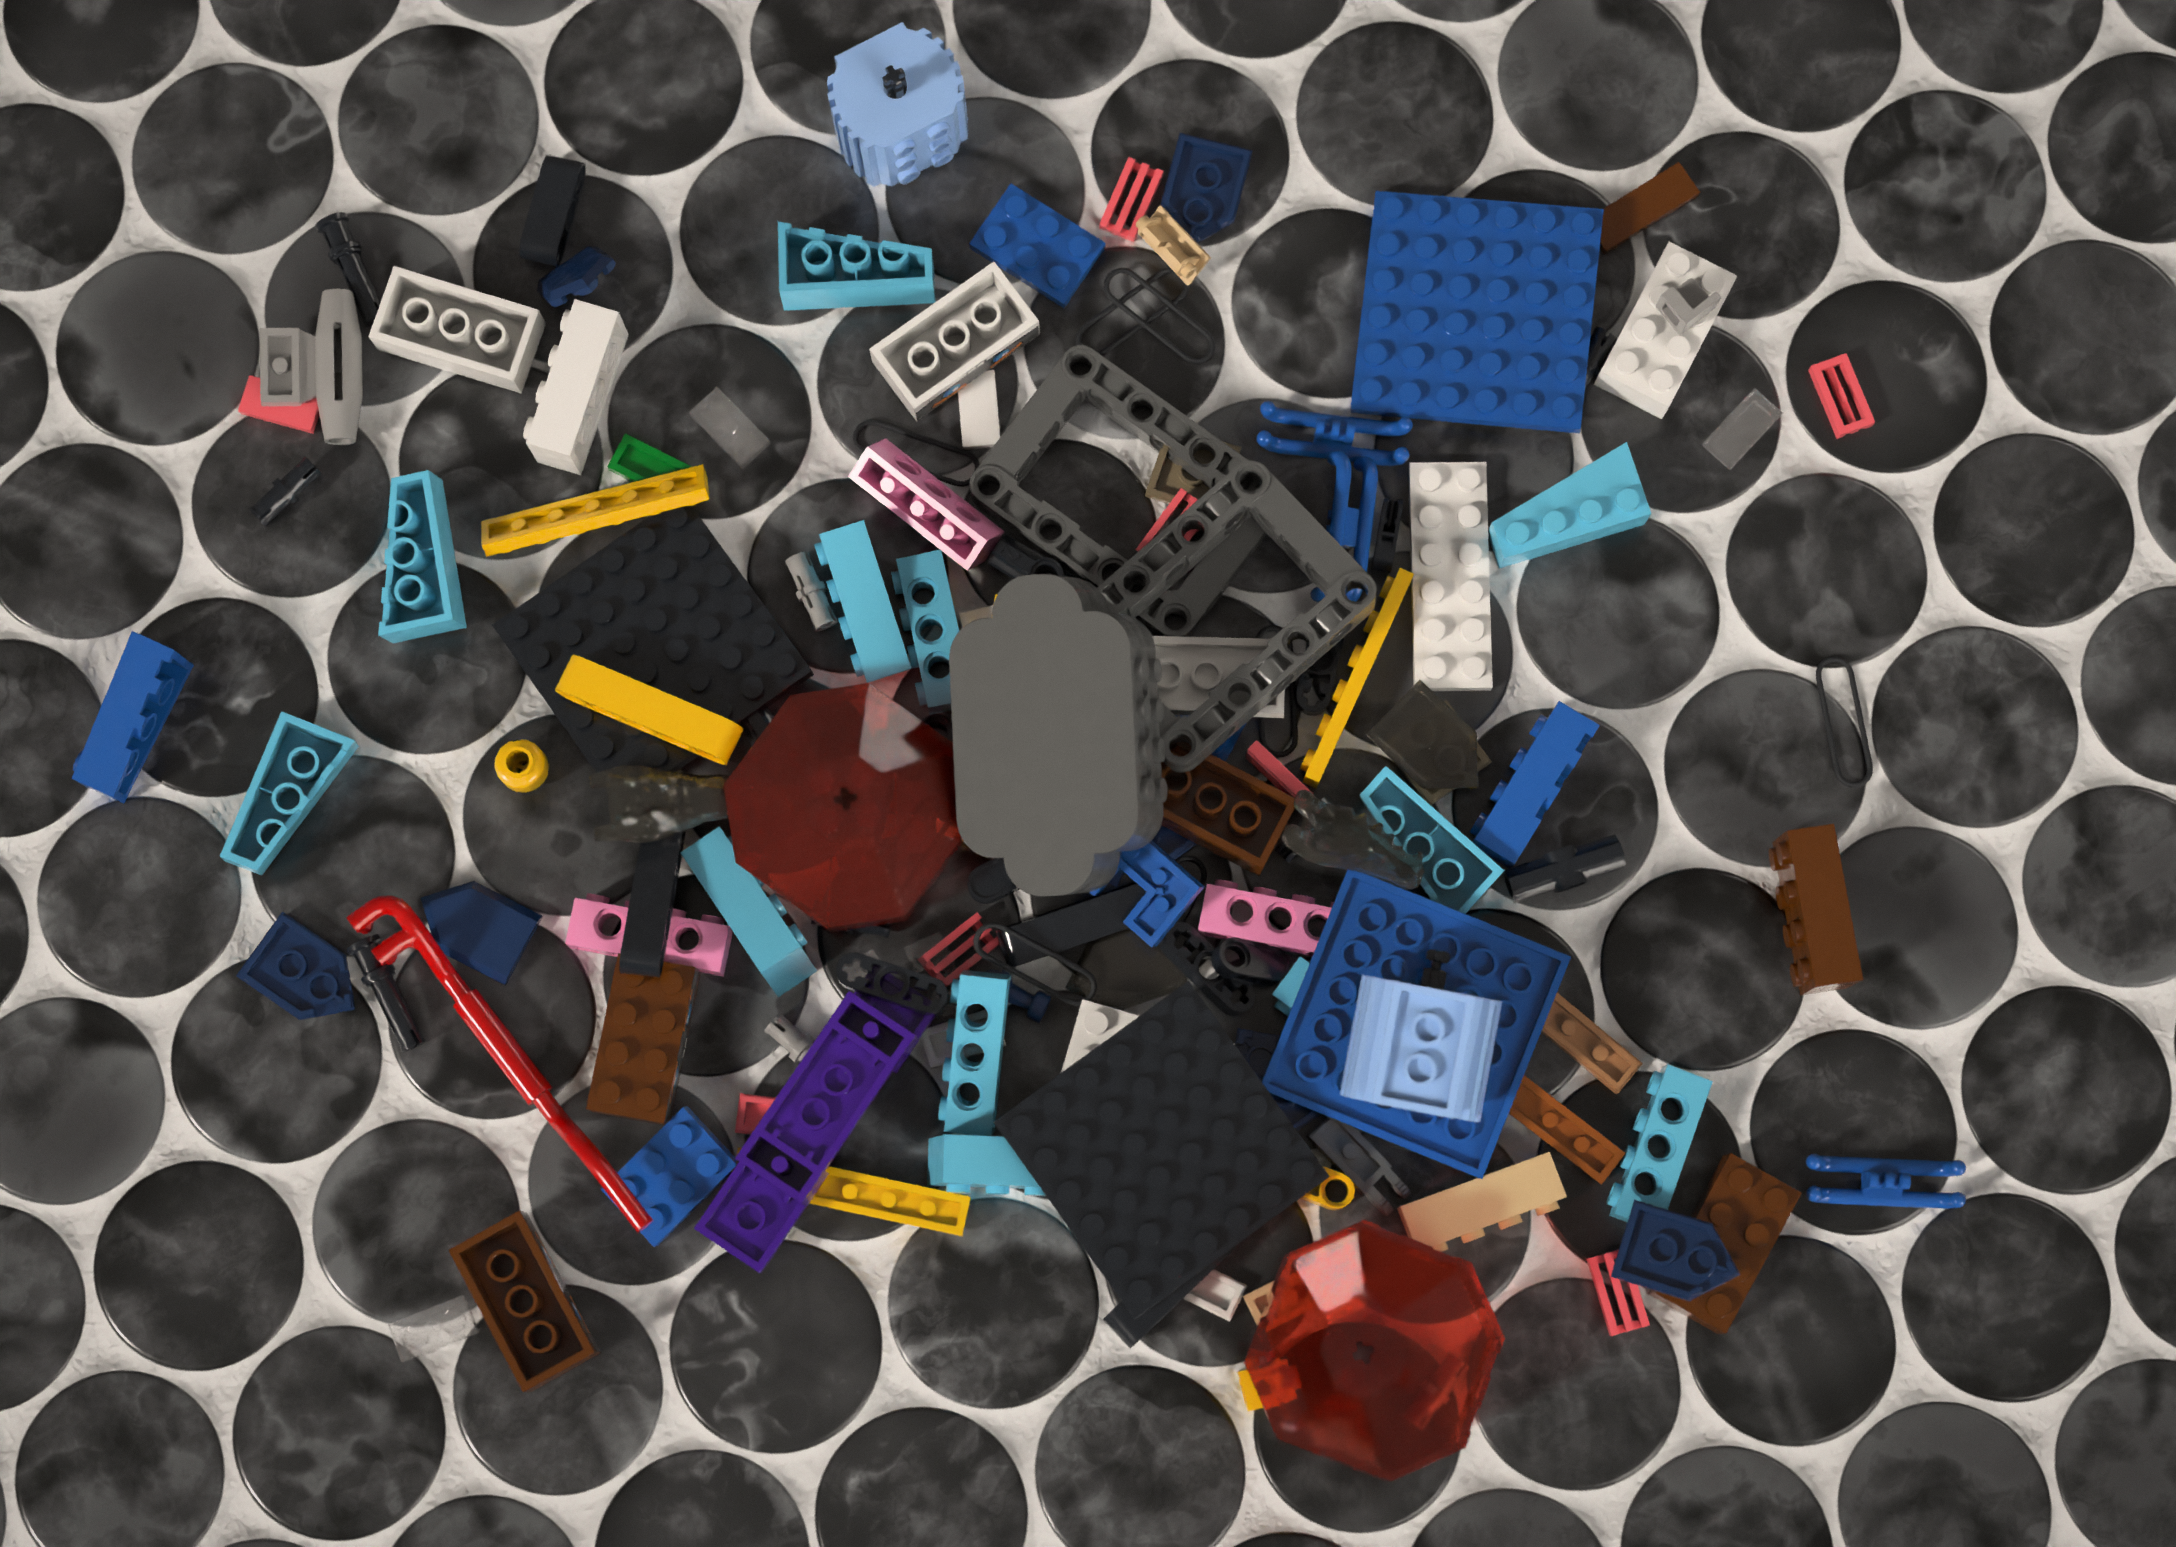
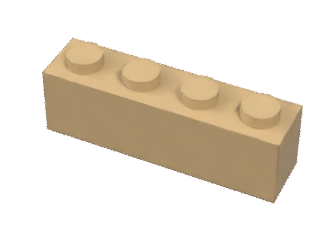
[1397,1152,1567,1257]

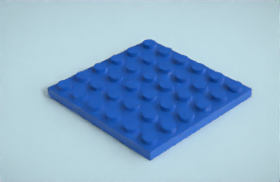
[1350,191,1604,433]
[1262,867,1571,1179]

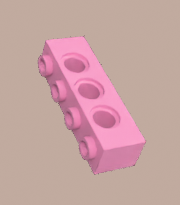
[848,439,1005,571]
[1198,880,1334,957]
[565,894,733,977]

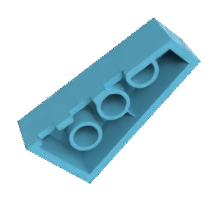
[778,222,935,311]
[1488,442,1651,569]
[378,470,467,643]
[814,520,911,683]
[220,711,359,875]
[1360,766,1504,914]
[680,826,817,997]
[927,1134,1046,1196]

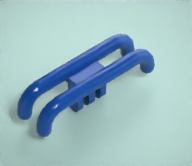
[1257,401,1413,466]
[1310,450,1378,602]
[1806,1154,1966,1209]

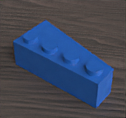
[72,631,194,804]
[1470,701,1600,868]

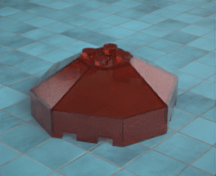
[724,683,964,933]
[1244,1220,1505,1481]

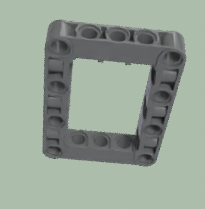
[970,345,1267,637]
[1097,461,1377,773]

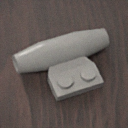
[260,289,363,445]

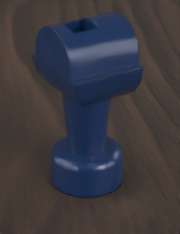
[985,969,1052,1023]

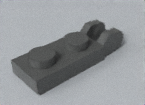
[1307,1117,1411,1216]

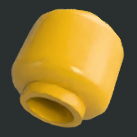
[495,739,549,793]

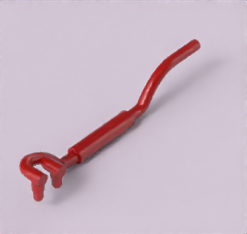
[346,895,654,1233]

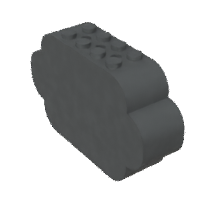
[949,574,1167,896]

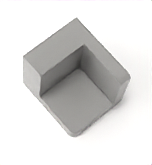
[1655,278,1721,335]

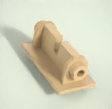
[1136,205,1211,286]

